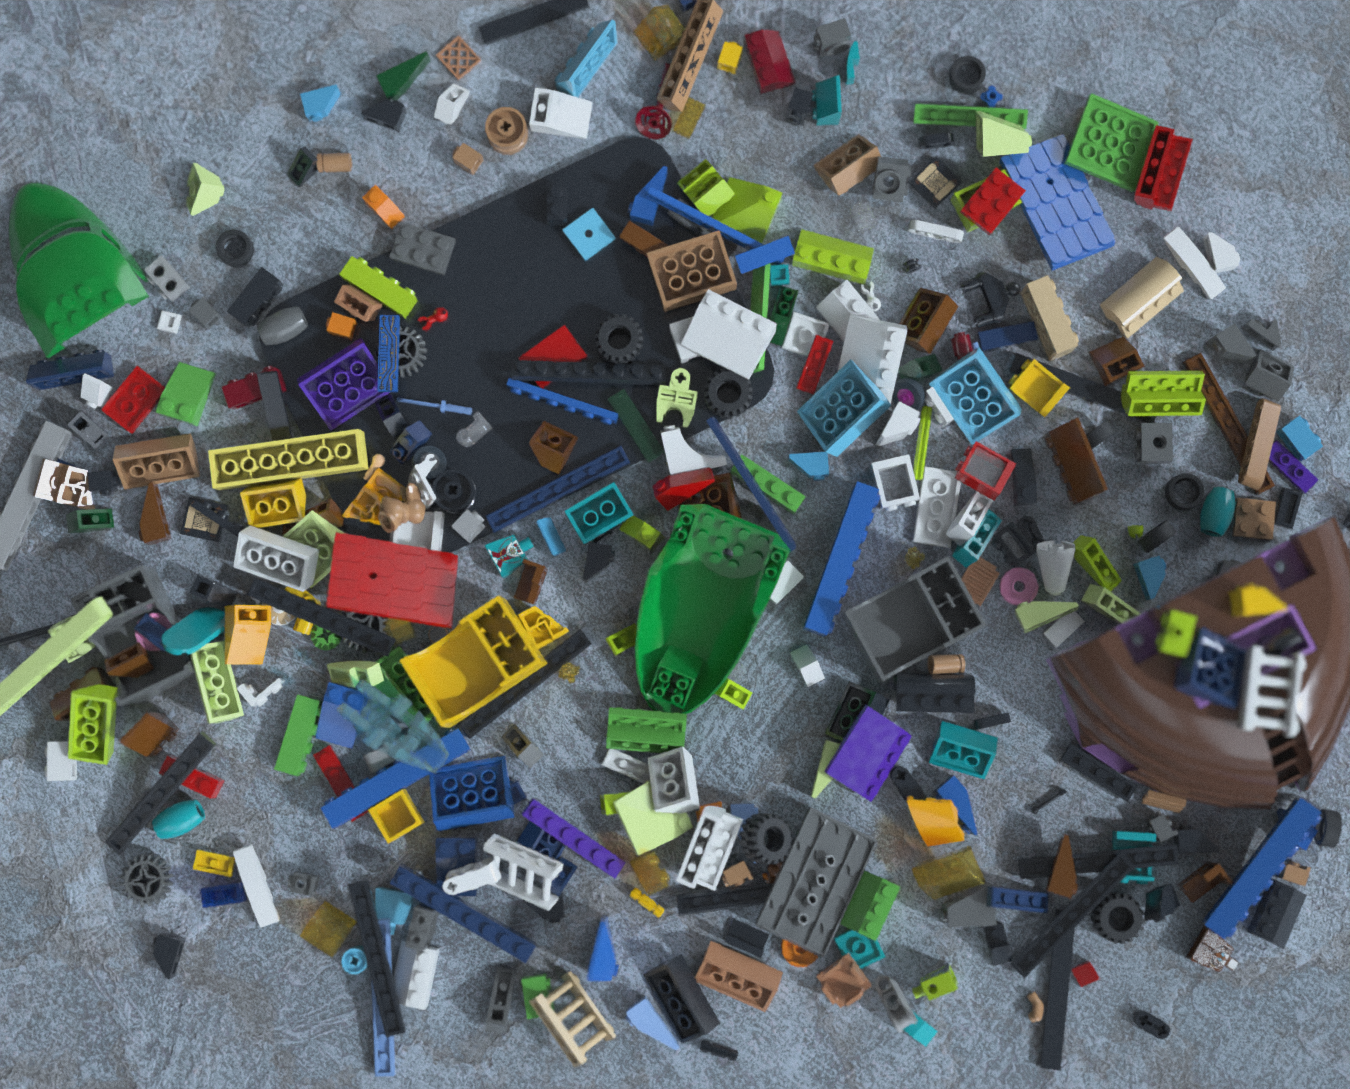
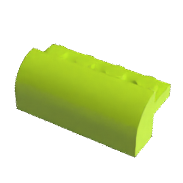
[1121,371,1206,416]

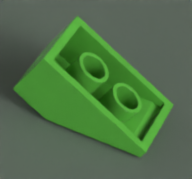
[156,362,216,427]

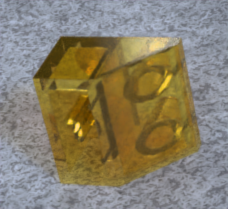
[633,4,685,61]
[629,850,670,896]

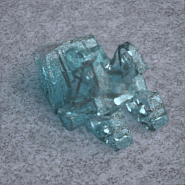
[337,679,449,774]

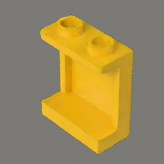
[1008,358,1070,417]

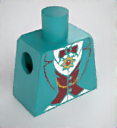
[485,535,534,579]

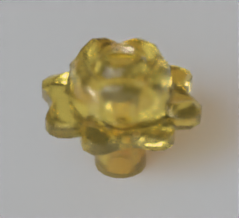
[905,546,925,569]
[558,663,580,683]

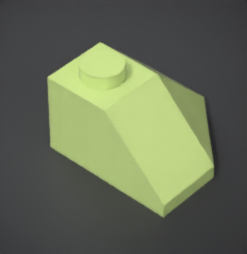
[186,163,224,215]

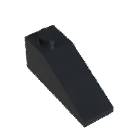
[1011,448,1037,506]

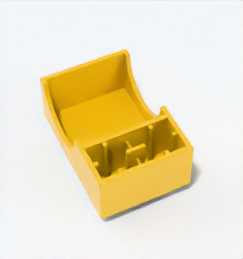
[400,595,548,728]

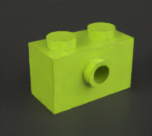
[1156,610,1197,658]

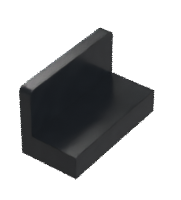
[724,919,769,958]

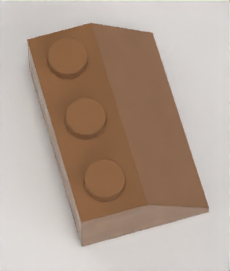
[813,134,881,196]

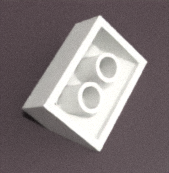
[816,280,880,342]
[875,402,921,446]
[647,747,700,813]
[393,940,440,1010]

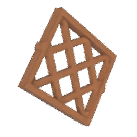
[436,35,481,81]

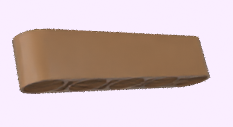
[1238,398,1281,490]

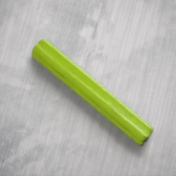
[913,406,932,480]

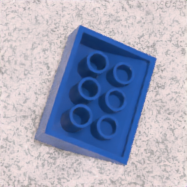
[429,755,515,832]

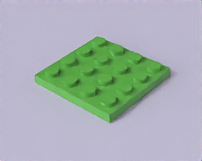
[1064,93,1159,192]

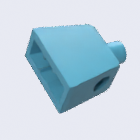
[375,887,414,935]

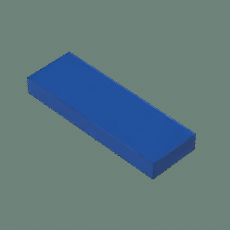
[734,236,795,274]

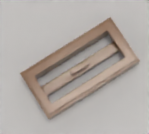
[1142,790,1186,813]

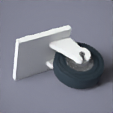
[408,446,447,510]

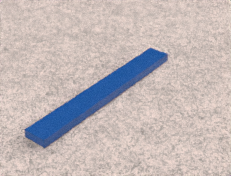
[645,186,785,265]

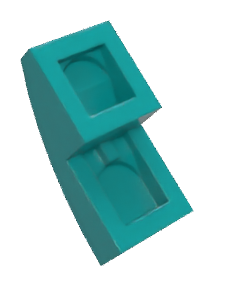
[845,41,860,85]

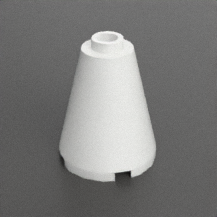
[1036,541,1075,596]

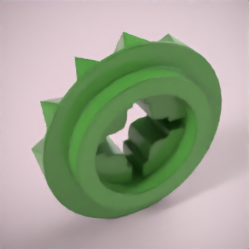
[311,625,342,650]

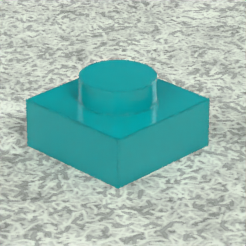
[770,264,790,286]

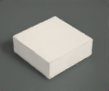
[157,310,182,334]

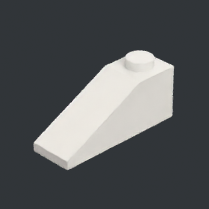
[946,491,993,546]

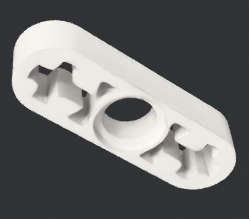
[908,220,964,243]

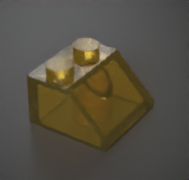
[300,900,357,957]

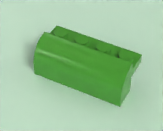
[606,707,687,753]

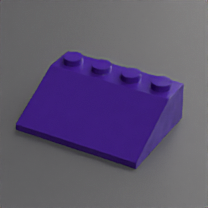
[297,338,390,430]
[824,705,912,802]

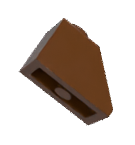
[104,642,154,678]

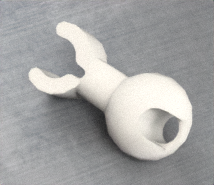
[861,282,881,312]

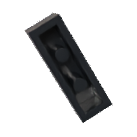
[227,267,284,329]

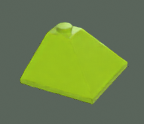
[712,177,782,244]

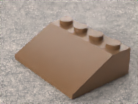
[647,230,737,312]

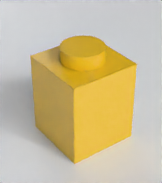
[717,41,742,74]

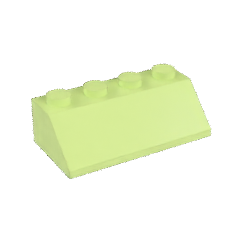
[190,641,244,724]

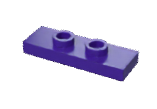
[1269,440,1318,494]

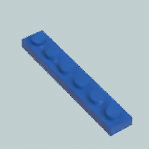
[506,378,618,425]

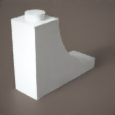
[660,425,727,475]

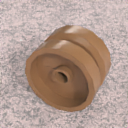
[485,107,528,155]

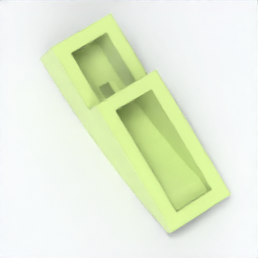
[327,661,384,687]

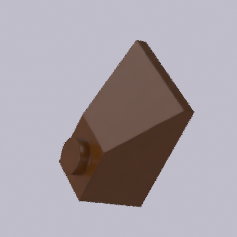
[529,421,578,474]

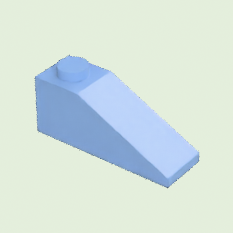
[625,996,679,1050]

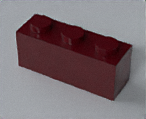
[222,366,287,410]

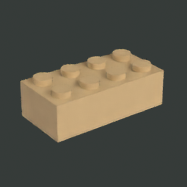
[1020,275,1079,361]

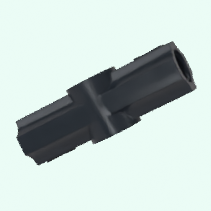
[1255,625,1302,658]

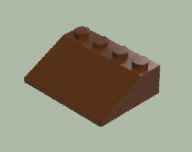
[1045,417,1108,505]

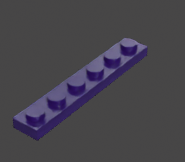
[521,798,626,879]

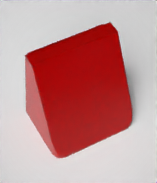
[1071,960,1100,987]

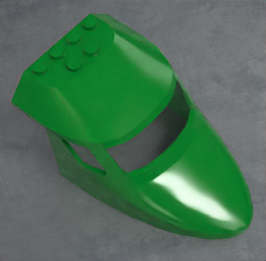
[8,183,149,358]

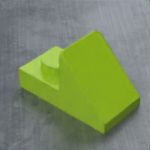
[606,623,637,656]

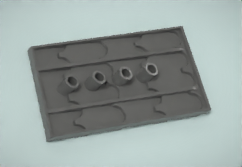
[754,807,878,958]

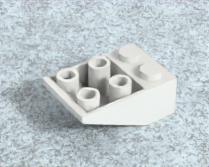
[529,88,592,139]

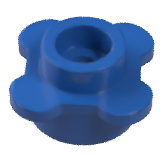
[980,86,1003,107]

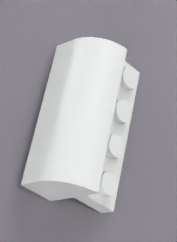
[676,806,743,891]

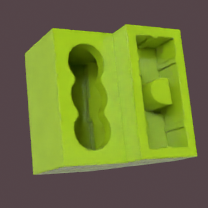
[677,159,735,216]

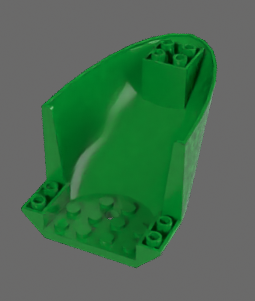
[635,504,790,714]

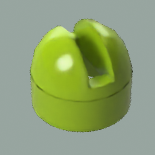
[1127,525,1144,539]

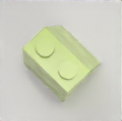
[976,111,1032,157]

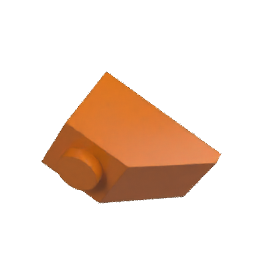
[362,185,405,229]

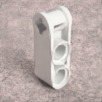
[443,858,501,895]

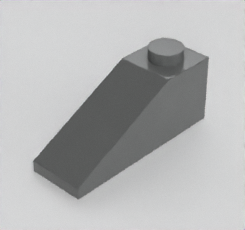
[486,967,517,1034]

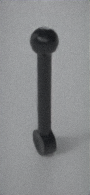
[1031,789,1067,814]

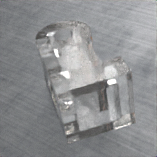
[456,412,492,447]

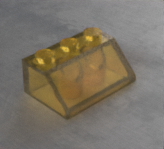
[911,845,986,900]

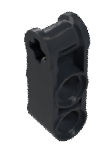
[890,766,927,804]

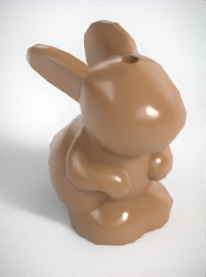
[378,483,426,533]

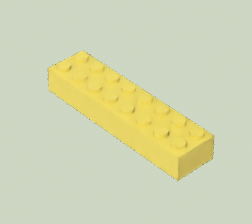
[208,429,369,490]

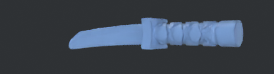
[397,398,472,415]

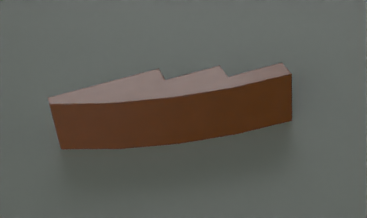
[619,221,668,256]

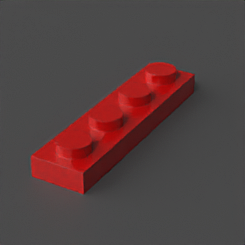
[313,745,369,822]

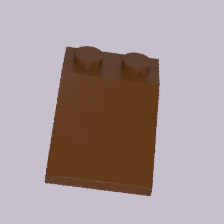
[119,712,179,757]

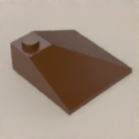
[678,472,742,519]

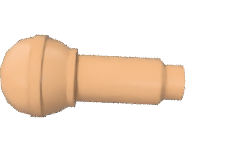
[364,454,385,481]

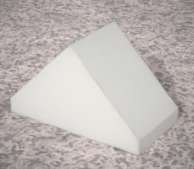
[790,644,825,687]

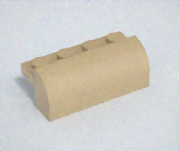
[1100,257,1184,339]

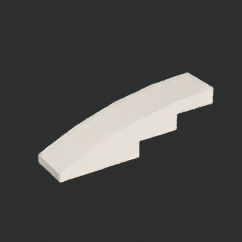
[1163,226,1226,300]
[233,844,280,928]

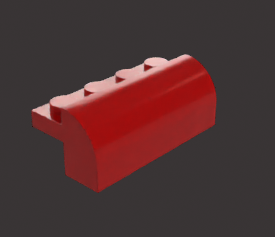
[1134,125,1193,212]

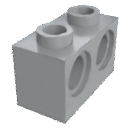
[144,255,190,302]
[451,509,486,543]

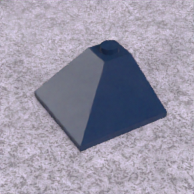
[1173,627,1247,709]

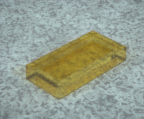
[673,97,706,140]

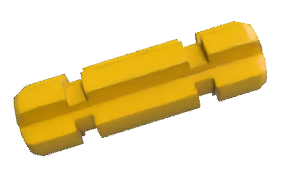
[630,888,664,917]

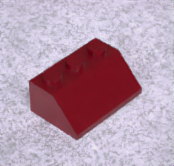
[744,29,796,95]

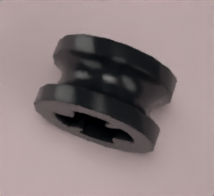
[903,258,922,274]

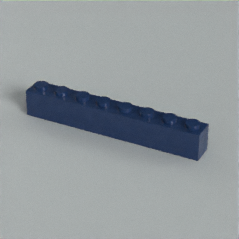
[390,864,536,963]

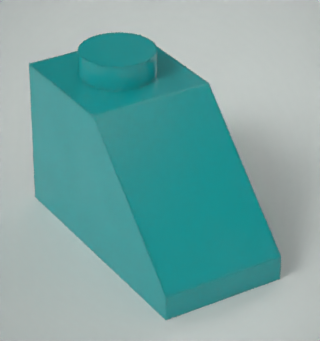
[903,1009,938,1047]

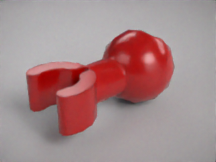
[418,307,448,331]

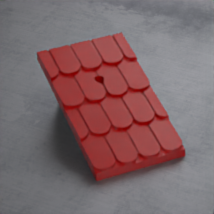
[327,532,458,629]

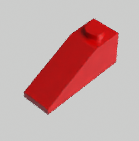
[652,467,715,511]

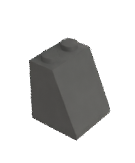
[939,882,996,927]

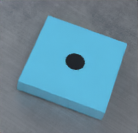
[563,208,615,261]

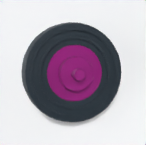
[892,378,925,410]

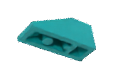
[952,509,1002,568]

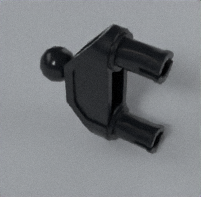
[960,272,1021,328]

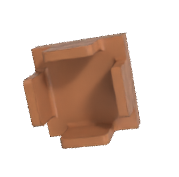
[816,953,872,1008]

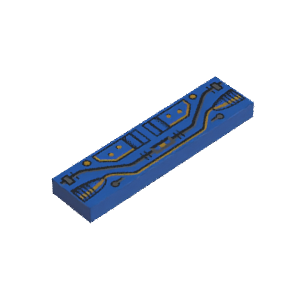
[377,315,400,392]

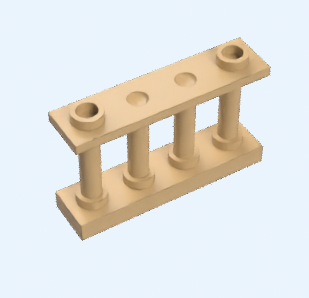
[529,971,616,1068]

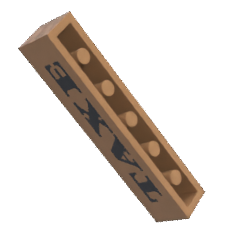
[657,0,723,112]

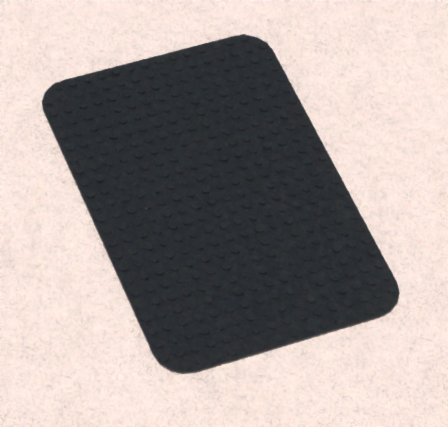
[259,137,775,553]

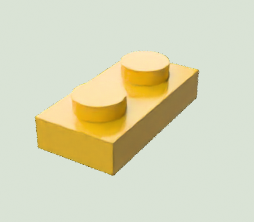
[193,850,236,877]

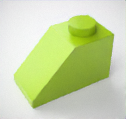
[619,516,661,551]
[714,678,752,710]

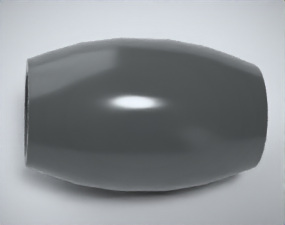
[257,307,308,345]

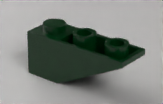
[770,285,799,346]

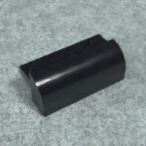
[894,673,976,713]

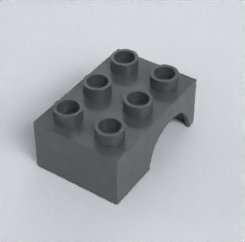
[841,556,987,682]
[70,565,196,706]

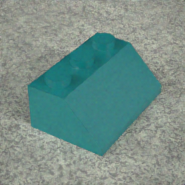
[564,482,634,544]
[929,721,998,780]

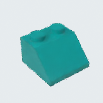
[811,75,842,126]

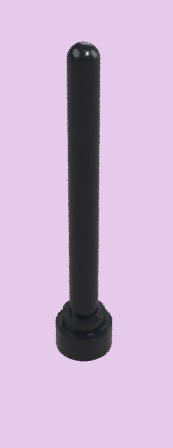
[0,614,76,647]

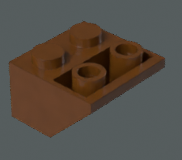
[1088,336,1145,386]

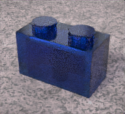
[200,881,247,908]

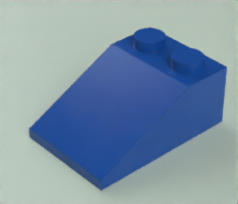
[316,682,370,749]

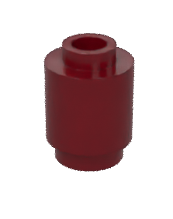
[951,332,973,361]

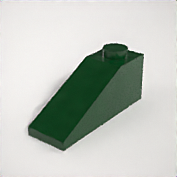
[376,51,430,100]

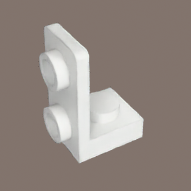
[237,678,285,707]

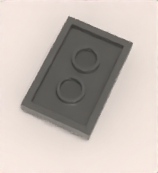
[389,222,456,276]

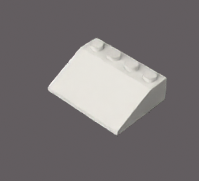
[681,289,776,380]
[838,314,907,404]

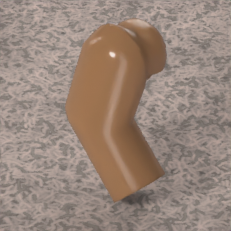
[1027,991,1044,1022]

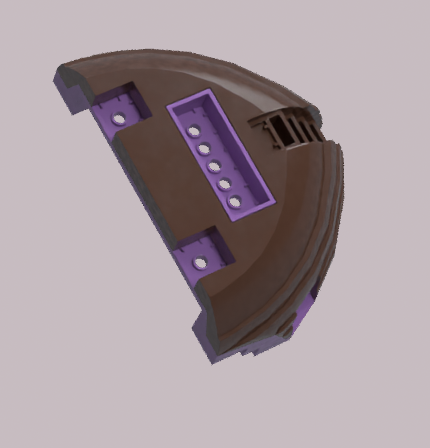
[1045,516,1350,810]

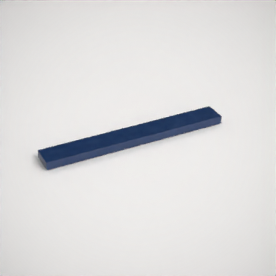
[706,416,797,552]
[485,446,630,533]

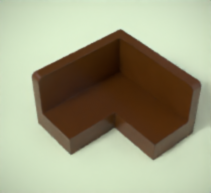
[514,559,548,605]
[1177,861,1233,903]

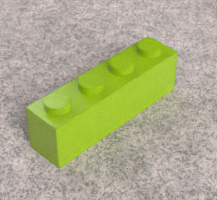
[339,256,418,319]

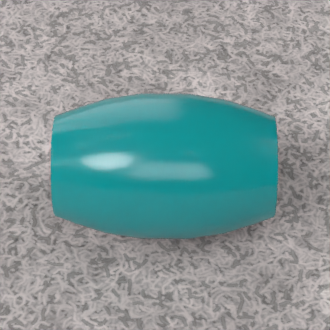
[1200,487,1235,537]
[152,799,205,839]

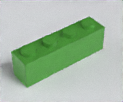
[730,454,806,515]
[274,694,323,776]

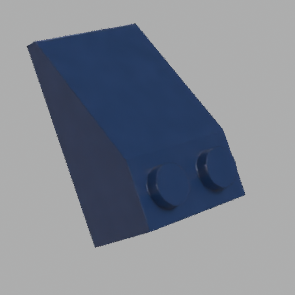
[435,837,478,896]

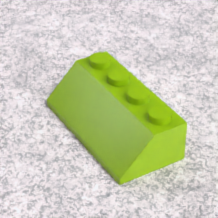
[792,229,874,285]
[68,684,118,765]

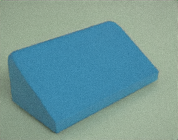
[536,517,566,557]

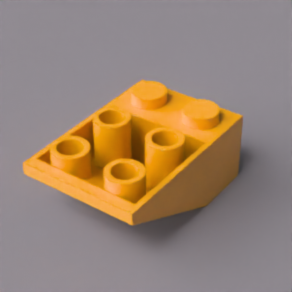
[225,605,271,664]

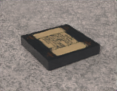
[909,156,962,209]
[180,497,227,543]

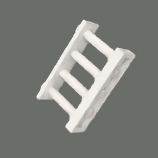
[1238,647,1305,737]
[484,834,563,911]

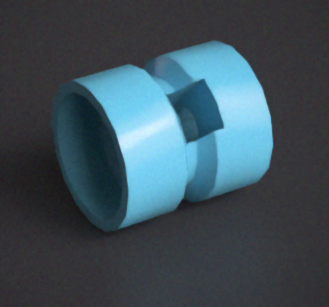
[342,945,368,974]

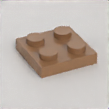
[1232,498,1276,540]

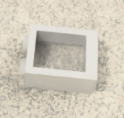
[870,454,920,512]

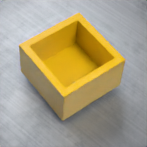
[368,789,425,844]

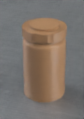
[317,153,352,173]
[927,654,965,674]

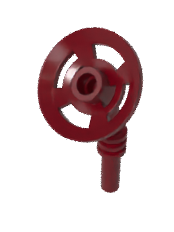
[635,63,672,140]

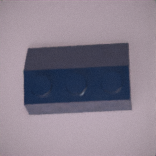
[517,820,577,861]

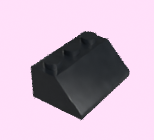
[825,681,890,742]
[1247,879,1307,949]

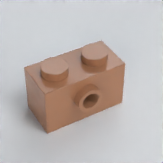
[334,285,383,322]

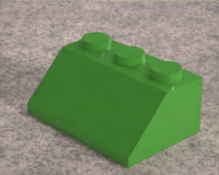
[840,871,900,941]

